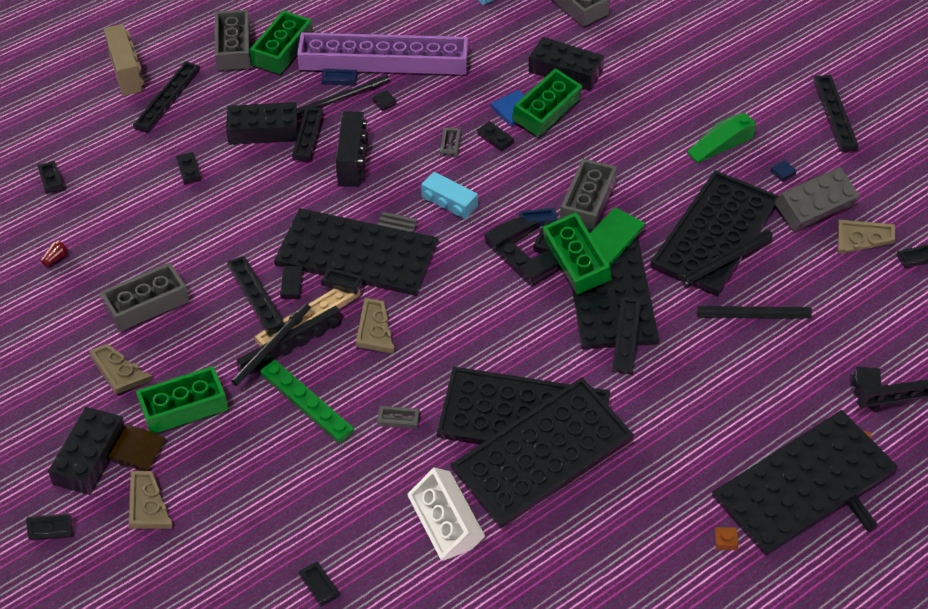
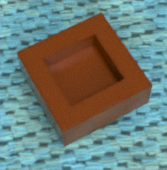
[715,527,739,550]

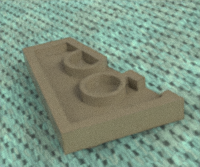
[837,220,895,254]
[355,298,394,354]
[89,344,152,394]
[129,471,172,529]

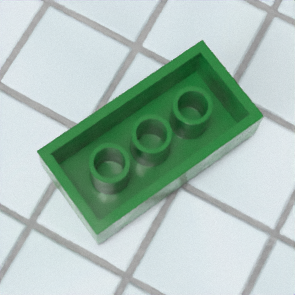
[249,10,313,75]
[511,68,583,137]
[542,212,611,295]
[136,366,228,433]

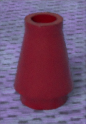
[40,240,68,267]

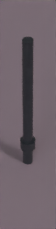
[297,75,390,116]
[231,303,311,386]

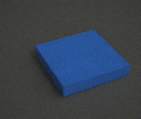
[491,90,525,127]

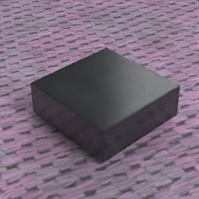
[373,91,396,111]

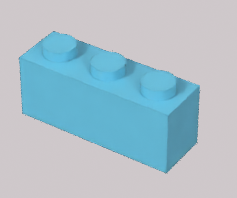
[421,172,478,219]

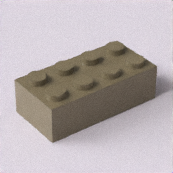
[103,24,144,96]

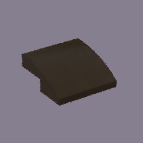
[108,425,166,471]

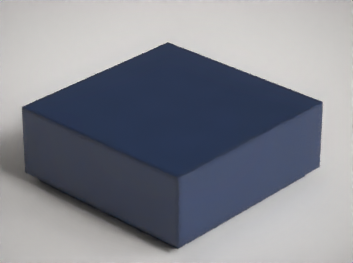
[771,160,797,182]

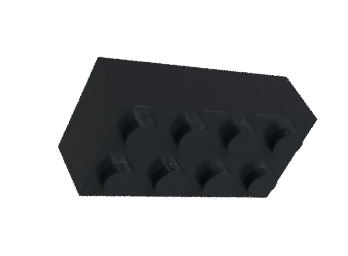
[528,37,604,91]
[226,102,298,145]
[336,111,368,187]
[48,406,125,495]

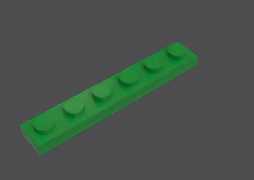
[260,360,354,444]

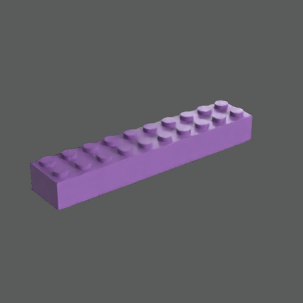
[297,32,468,75]

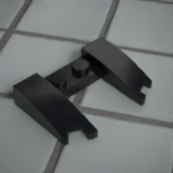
[484,217,561,287]

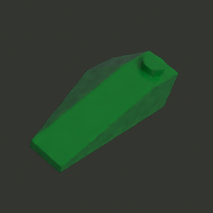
[687,113,756,164]

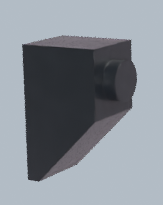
[850,366,881,412]

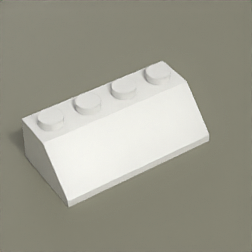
[407,467,485,561]

